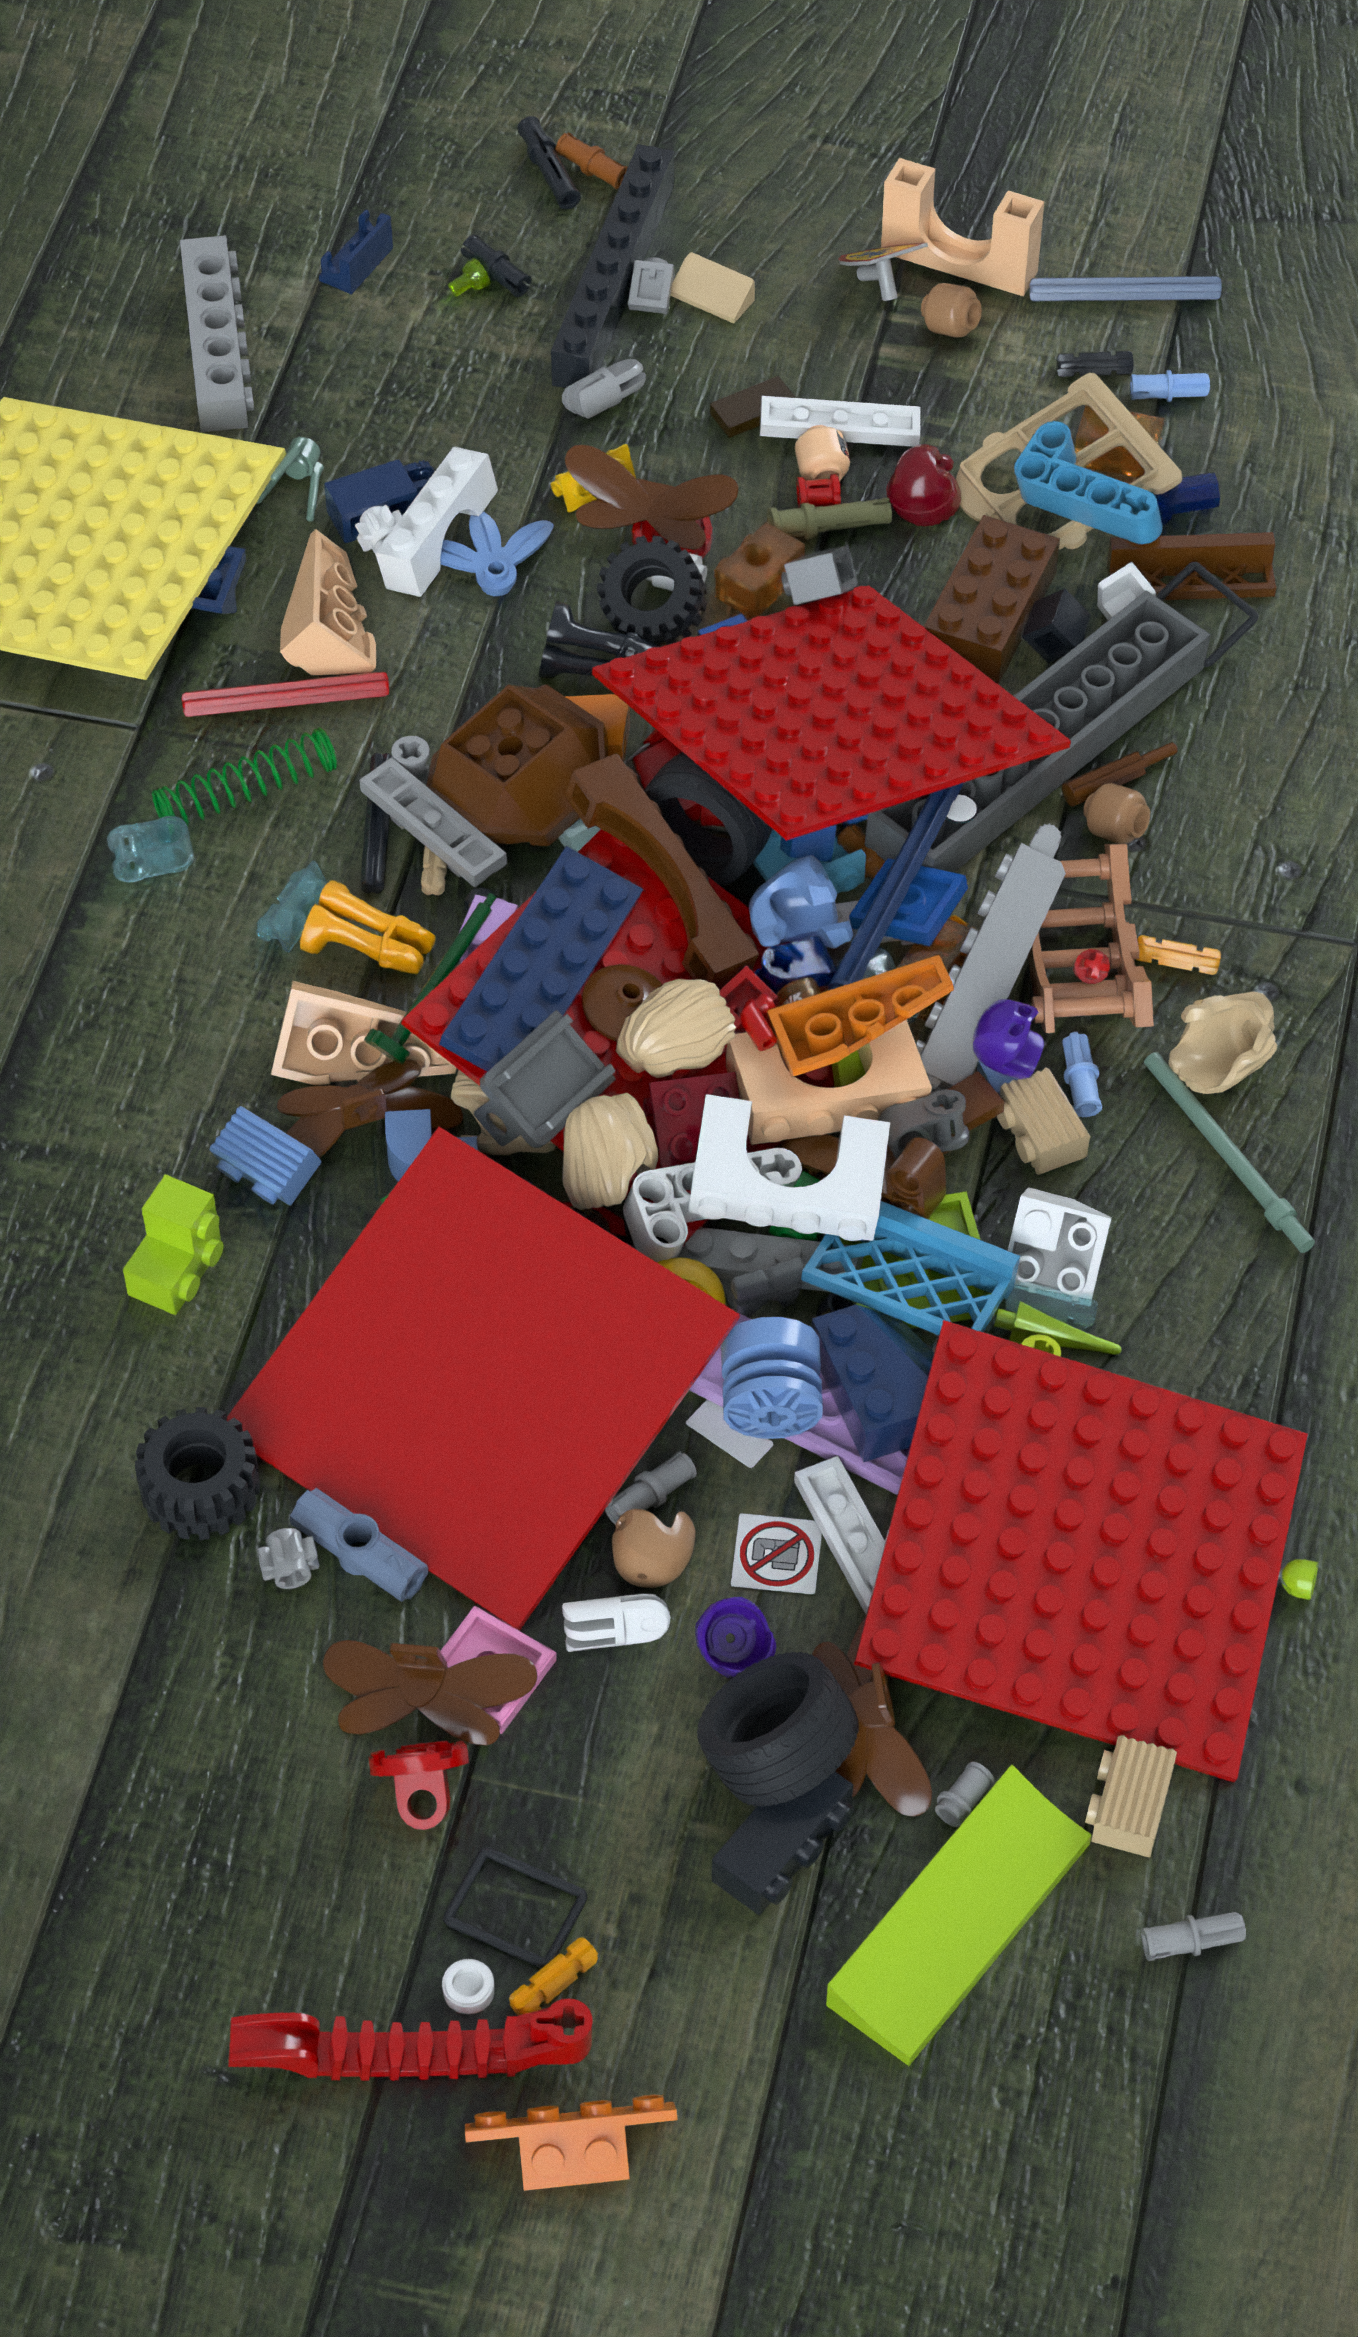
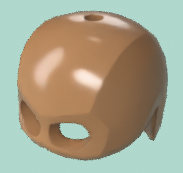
[612,1509,696,1588]

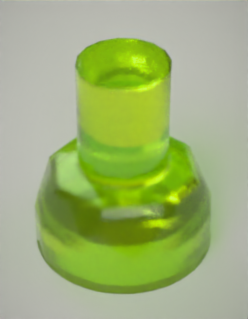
[448,258,491,297]

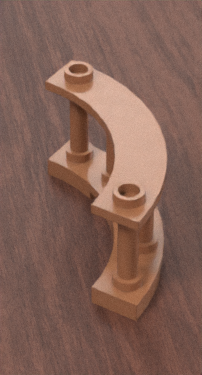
[1028,843,1154,1033]

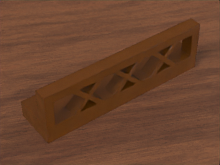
[1107,532,1276,600]

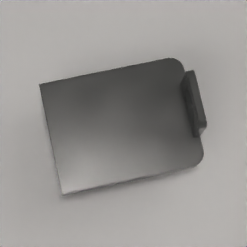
[474,1010,616,1148]

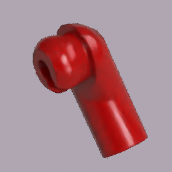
[740,993,777,1051]

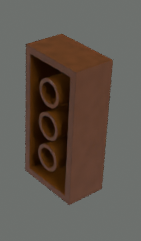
[924,515,1060,684]

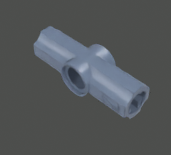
[290,1488,428,1602]

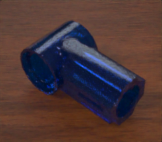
[1151,473,1220,525]

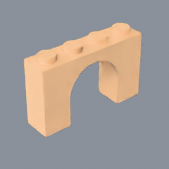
[881,158,1044,297]
[726,1019,932,1145]

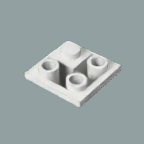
[1008,1188,1112,1307]

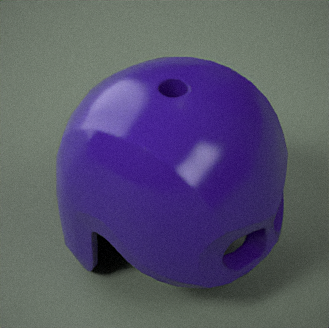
[972,999,1044,1080]
[695,1597,777,1679]

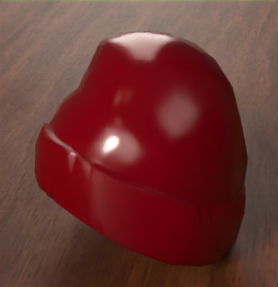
[886,444,961,526]

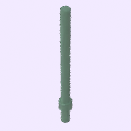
[1144,1052,1315,1253]

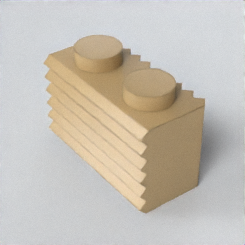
[997,1068,1090,1175]
[1085,1735,1177,1858]

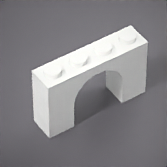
[688,1094,890,1241]

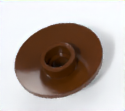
[582,964,663,1042]

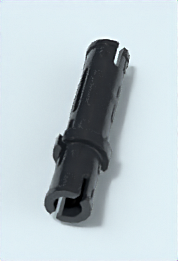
[517,116,581,209]

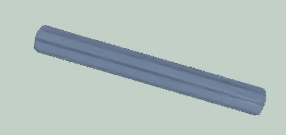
[1029,276,1222,302]

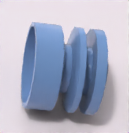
[721,1317,823,1439]

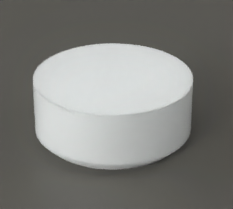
[442,1959,494,2014]

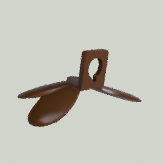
[565,445,739,550]
[277,1059,463,1159]
[812,1617,932,1817]
[323,1640,537,1746]

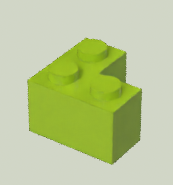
[123,1174,224,1315]

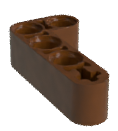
[777,1134,946,1220]

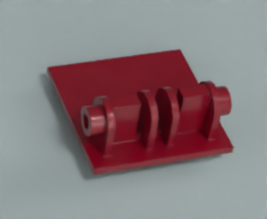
[643,1072,748,1168]

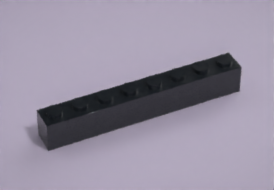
[551,144,674,388]

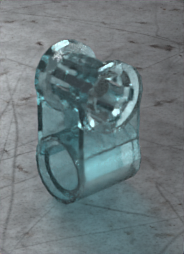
[107,816,194,882]

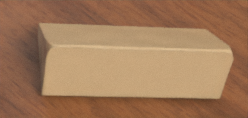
[670,252,755,323]

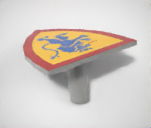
[838,242,928,301]

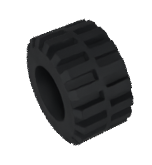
[597,536,707,646]
[135,1407,260,1540]

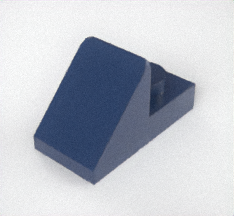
[191,546,246,614]

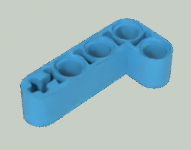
[1014,421,1163,544]

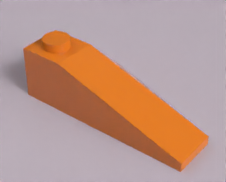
[767,955,954,1077]

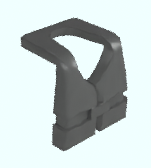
[720,1257,805,1318]

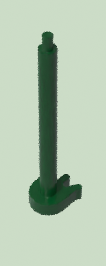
[364,893,497,1065]

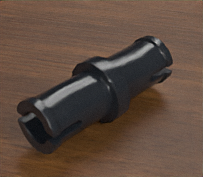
[461,234,532,297]

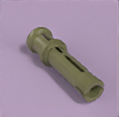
[767,497,892,544]

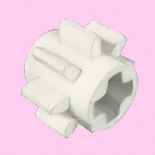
[355,505,402,555]

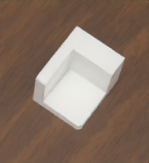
[1097,562,1156,621]

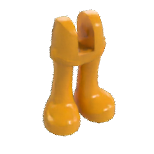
[300,880,436,974]

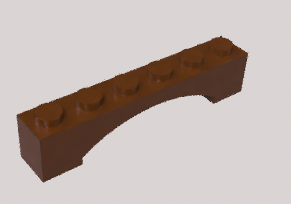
[565,753,759,990]

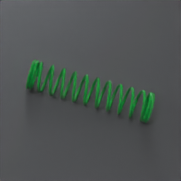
[152,727,337,833]

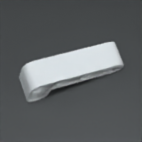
[623,1148,802,1262]

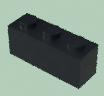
[712,1772,854,1916]

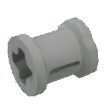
[391,736,430,786]

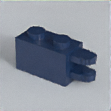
[324,459,435,544]

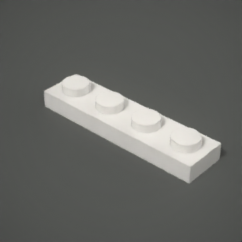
[760,396,920,447]
[794,1456,885,1614]

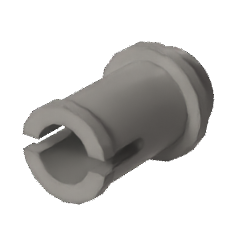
[935,1762,995,1827]

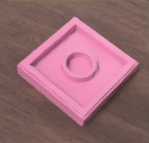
[440,1606,556,1734]

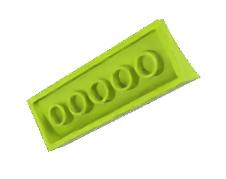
[826,1764,1092,2066]

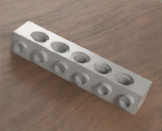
[180,235,254,432]

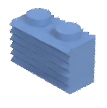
[210,1106,322,1206]

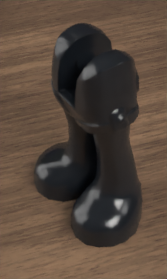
[539,601,660,679]

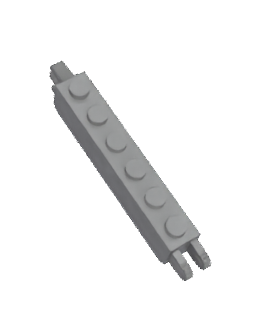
[916,823,1066,1094]

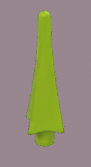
[994,1301,1121,1355]

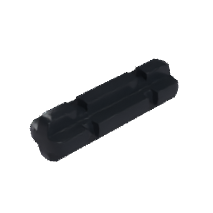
[1056,351,1134,377]

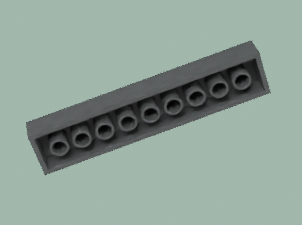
[864,590,1211,873]

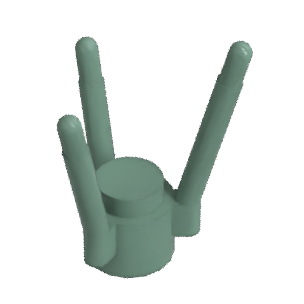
[256,436,324,522]

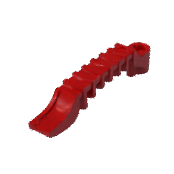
[228,1998,593,2081]

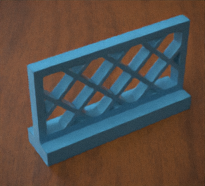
[801,1201,1020,1335]

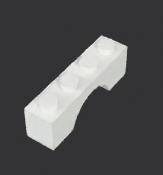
[375,447,498,597]

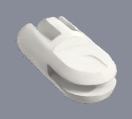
[562,1594,671,1652]

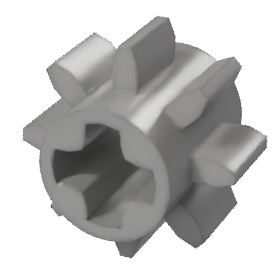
[257,1528,319,1589]

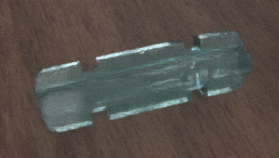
[1006,1284,1098,1327]

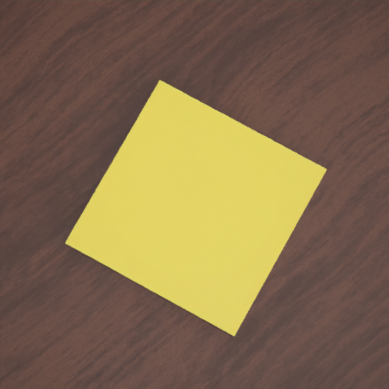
[0,397,286,680]

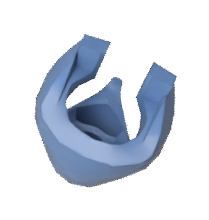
[749,855,853,948]

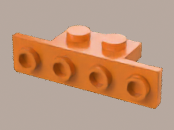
[465,2095,678,2191]

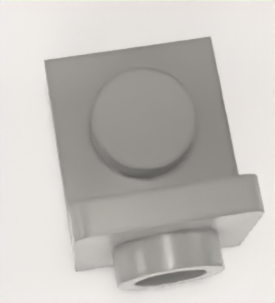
[628,257,675,314]

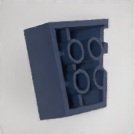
[812,1305,934,1463]

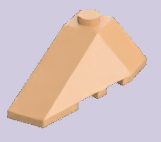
[280,529,376,675]
[271,981,457,1085]

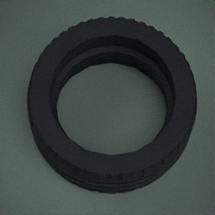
[644,752,773,887]
[697,1652,859,1807]

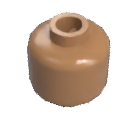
[921,283,982,337]
[1084,783,1150,844]

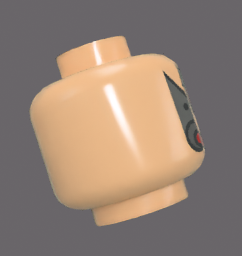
[795,425,850,482]

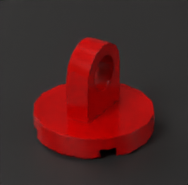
[368,1741,469,1830]

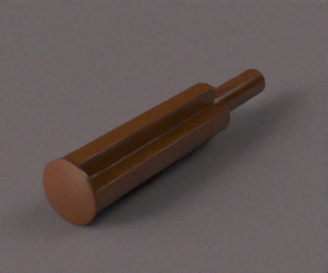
[1062,742,1178,807]

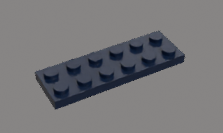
[439,846,643,1072]

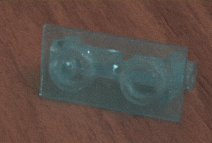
[256,861,327,953]

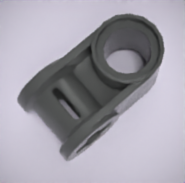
[878,1090,970,1158]

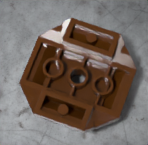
[426,684,608,846]

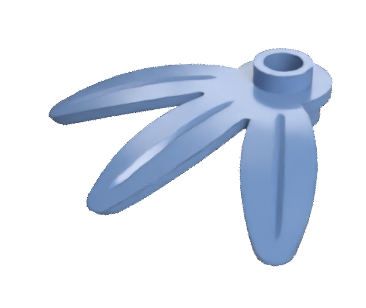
[440,512,554,596]

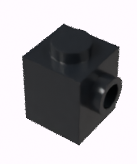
[1022,588,1091,663]

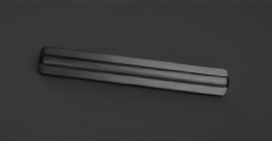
[360,753,392,894]

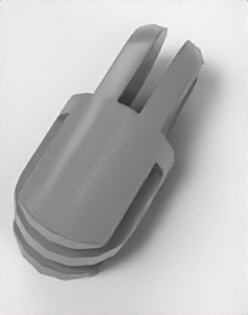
[562,359,646,419]

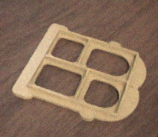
[956,373,1182,550]

